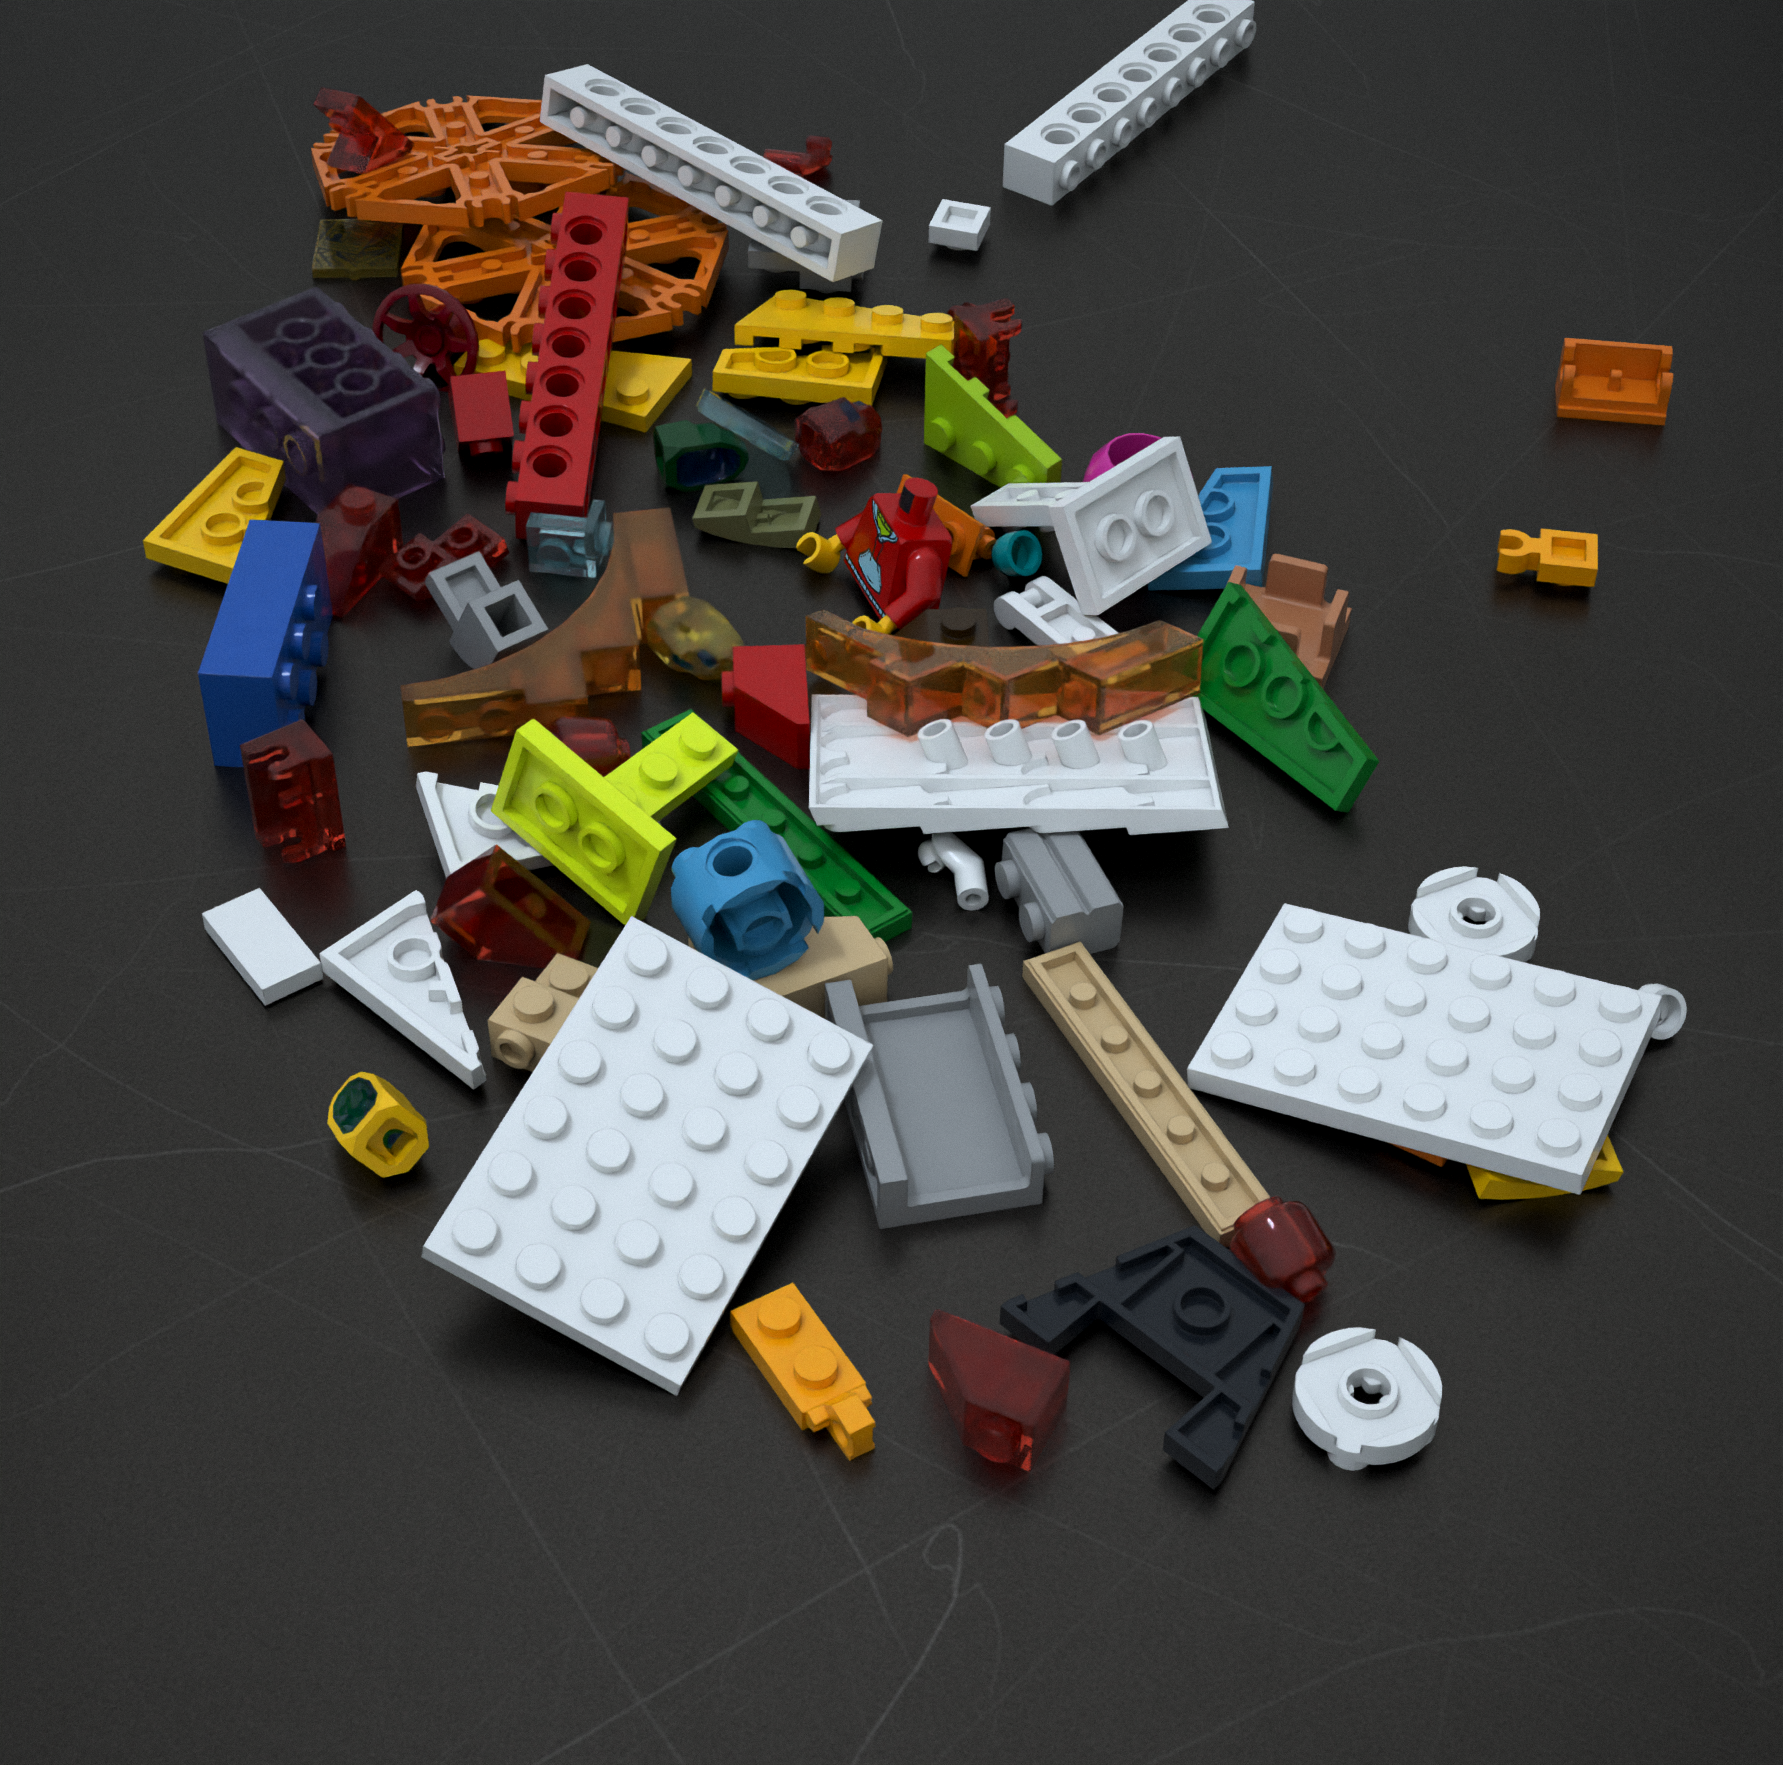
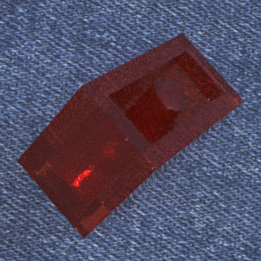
[315,483,404,618]
[430,844,591,969]
[928,1309,1071,1472]

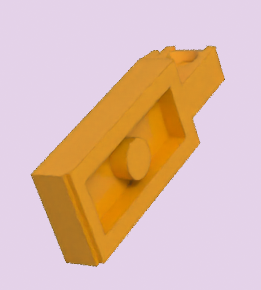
[730,1283,876,1461]

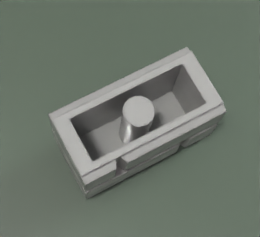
[995,828,1124,954]

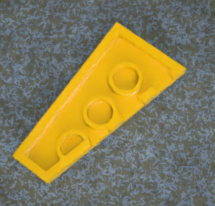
[735,290,971,359]
[454,339,692,432]

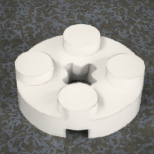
[1408,866,1540,962]
[1292,1327,1442,1471]

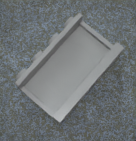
[825,964,1054,1229]

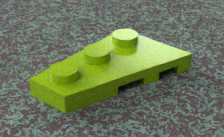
[924,344,1062,488]

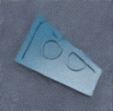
[1148,466,1273,591]

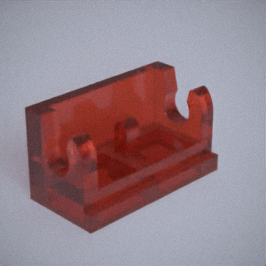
[953,298,1022,418]
[240,719,346,863]

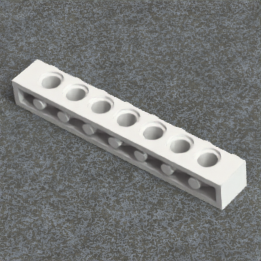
[1003,0,1256,206]
[540,64,883,282]

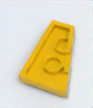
[712,345,888,410]
[143,447,286,584]

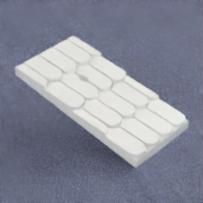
[809,694,1229,835]

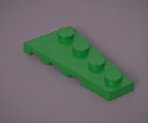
[1169,582,1380,813]

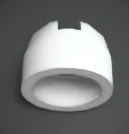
[1639,984,1687,1040]

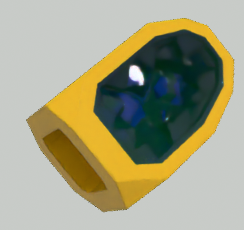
[327,1072,429,1178]

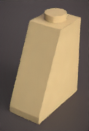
[688,916,893,1019]

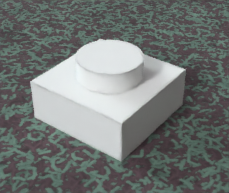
[928,199,991,251]

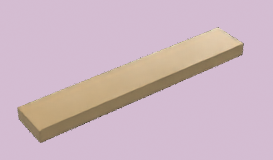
[1022,941,1281,1247]

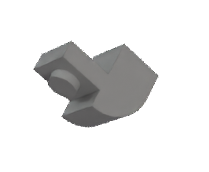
[424,551,548,672]

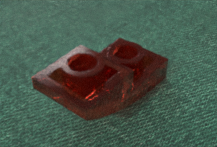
[378,513,509,601]

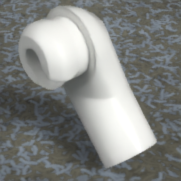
[918,832,989,911]

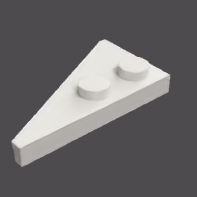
[416,772,661,887]
[320,890,486,1090]

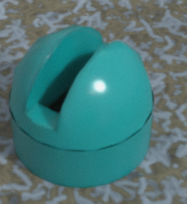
[992,530,1042,577]

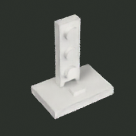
[971,436,1212,615]

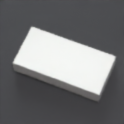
[202,888,323,1006]

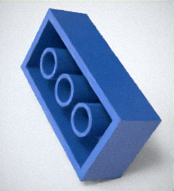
[198,520,333,770]

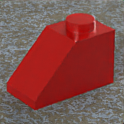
[448,371,514,457]
[721,644,810,769]

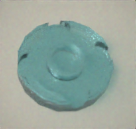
[696,388,800,461]

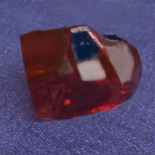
[795,397,882,470]

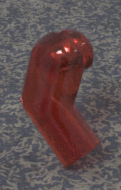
[763,135,833,177]

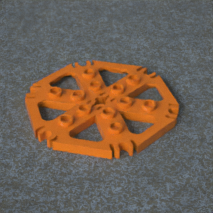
[311,95,626,228]
[401,172,729,353]

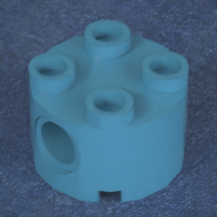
[671,820,824,980]

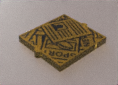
[312,219,404,280]

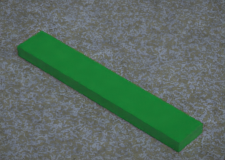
[641,709,912,942]

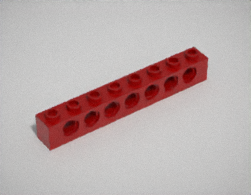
[505,192,629,545]

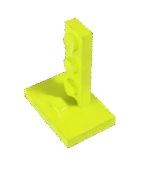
[491,712,738,925]

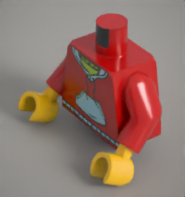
[796,477,952,655]

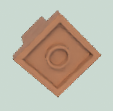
[1226,554,1352,689]

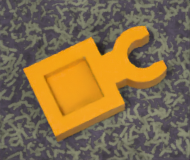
[1497,528,1598,587]

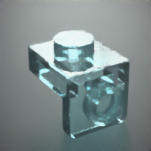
[526,499,616,578]

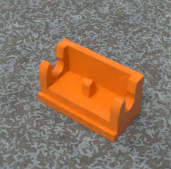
[1555,338,1673,426]

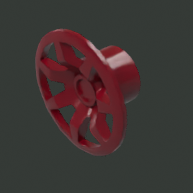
[372,284,479,392]

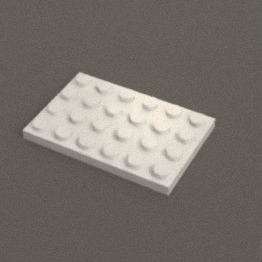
[1187,903,1662,1195]
[421,916,873,1396]

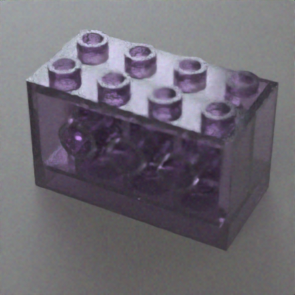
[202,287,446,528]

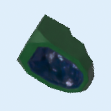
[653,420,749,492]

